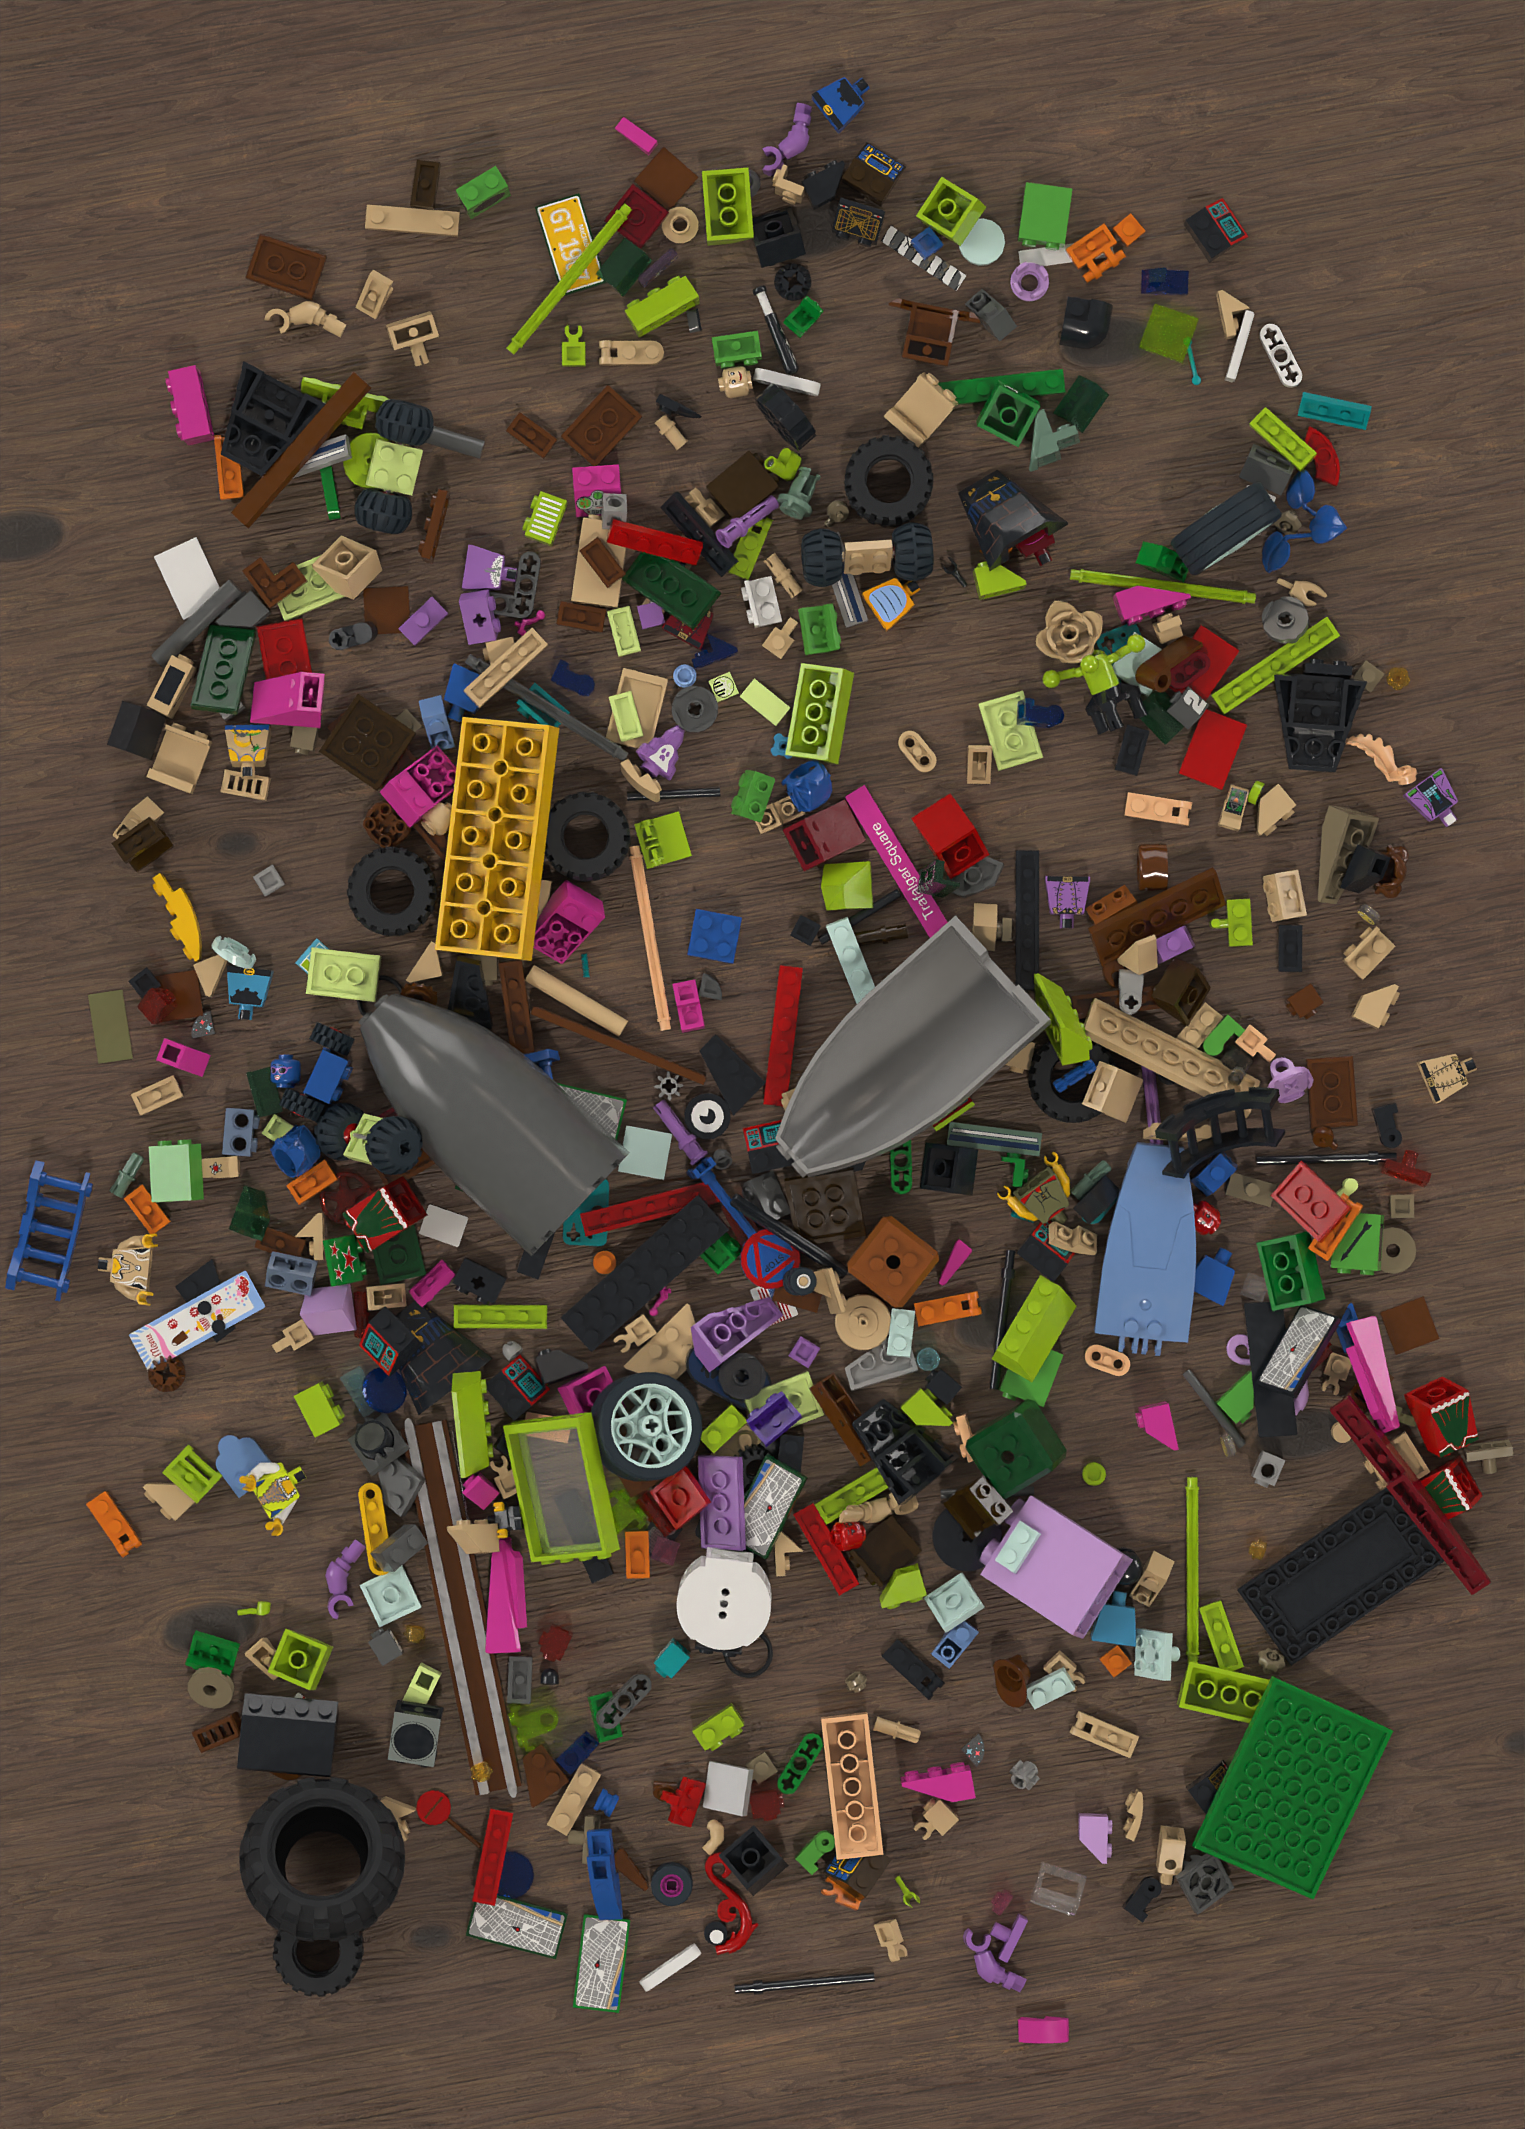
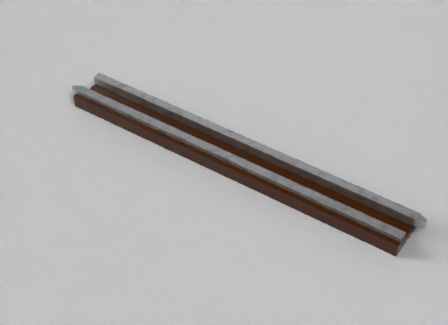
[400,1418,522,1798]

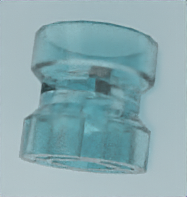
[916,1347,940,1371]

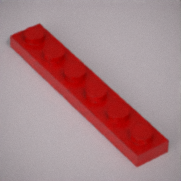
[763,965,803,1106]
[580,1182,720,1236]

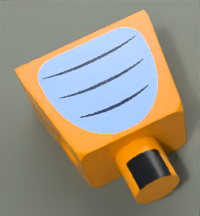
[862,578,921,632]

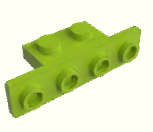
[301,377,388,429]

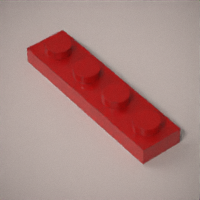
[606,519,703,566]
[793,1503,859,1596]
[472,1809,514,1906]

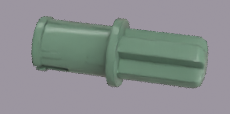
[109,1153,144,1198]
[1070,1160,1112,1201]

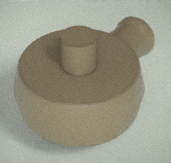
[824,500,849,527]

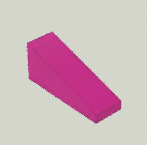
[615,117,658,156]

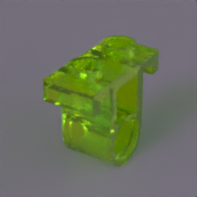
[597,1488,647,1535]
[508,1704,559,1752]

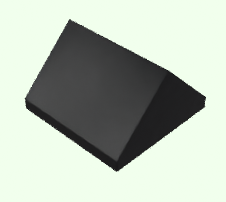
[107,701,167,760]

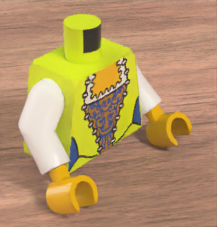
[239,1463,306,1536]

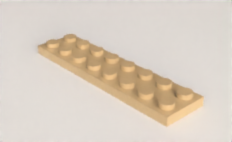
[1084,998,1260,1118]

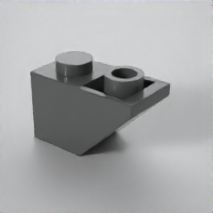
[965,289,1017,342]
[216,591,271,629]

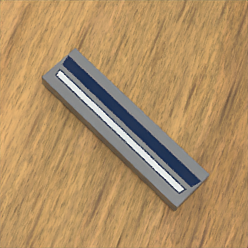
[293,435,352,478]
[832,532,868,628]

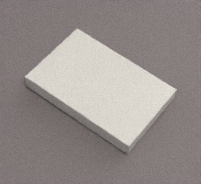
[154,537,220,620]

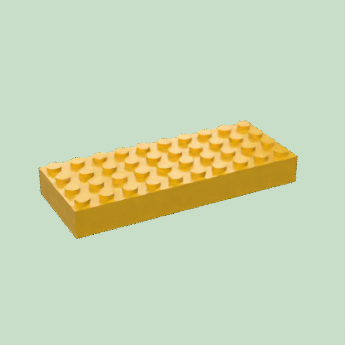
[435,717,559,961]

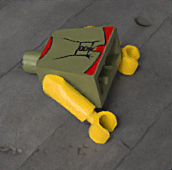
[997,1152,1070,1224]

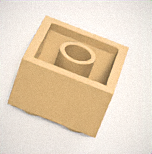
[312,536,382,600]

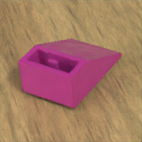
[1113,586,1191,626]
[250,672,325,728]
[380,745,456,828]
[533,880,605,964]
[900,1762,976,1802]

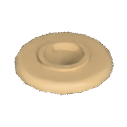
[662,207,699,243]

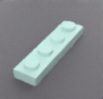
[826,917,875,1004]

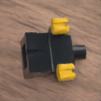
[487,1502,524,1539]

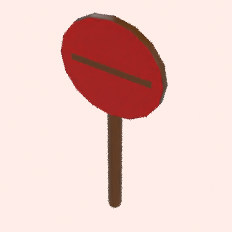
[416,1790,482,1848]

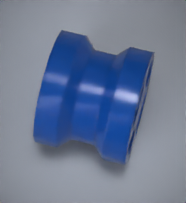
[593,1788,620,1817]

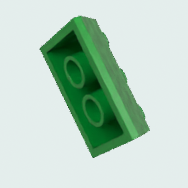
[1256,1231,1326,1311]

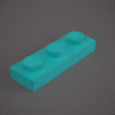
[1297,392,1372,430]

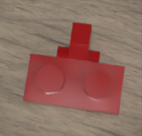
[660,1776,706,1828]

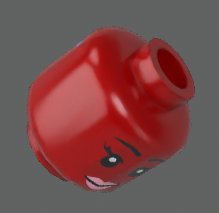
[1193,1201,1221,1235]
[830,1521,866,1551]

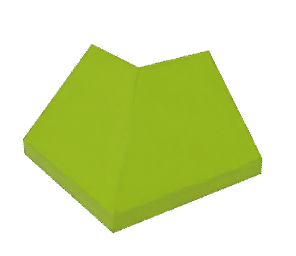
[821,861,873,911]

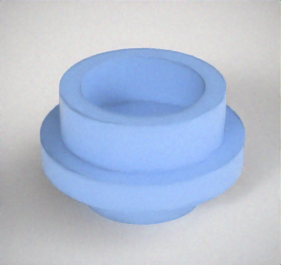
[673,664,697,688]

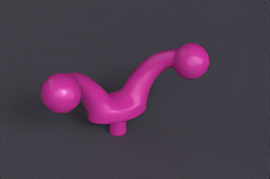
[514,610,545,636]
[649,1286,671,1316]

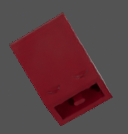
[783,800,866,872]

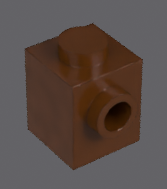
[1285,983,1324,1020]

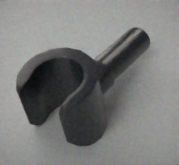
[941,557,968,588]

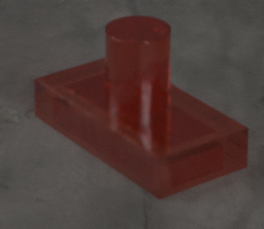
[1380,1150,1432,1187]

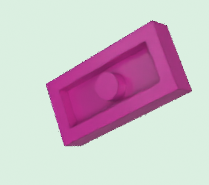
[408,1260,456,1307]

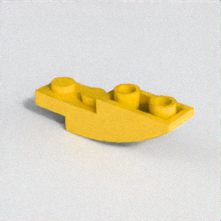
[152,873,202,962]

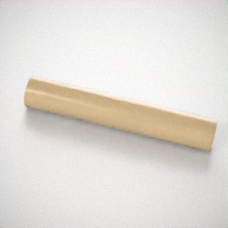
[525,965,628,1037]

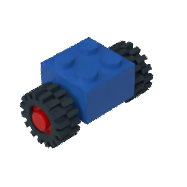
[279,1022,355,1122]

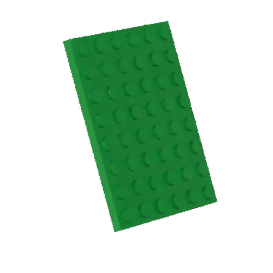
[1192,1676,1393,1900]

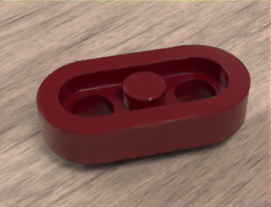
[1170,652,1210,689]

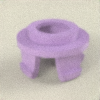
[1010,262,1049,301]

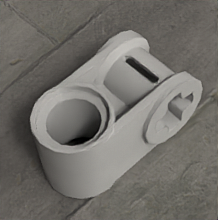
[1119,969,1143,1015]

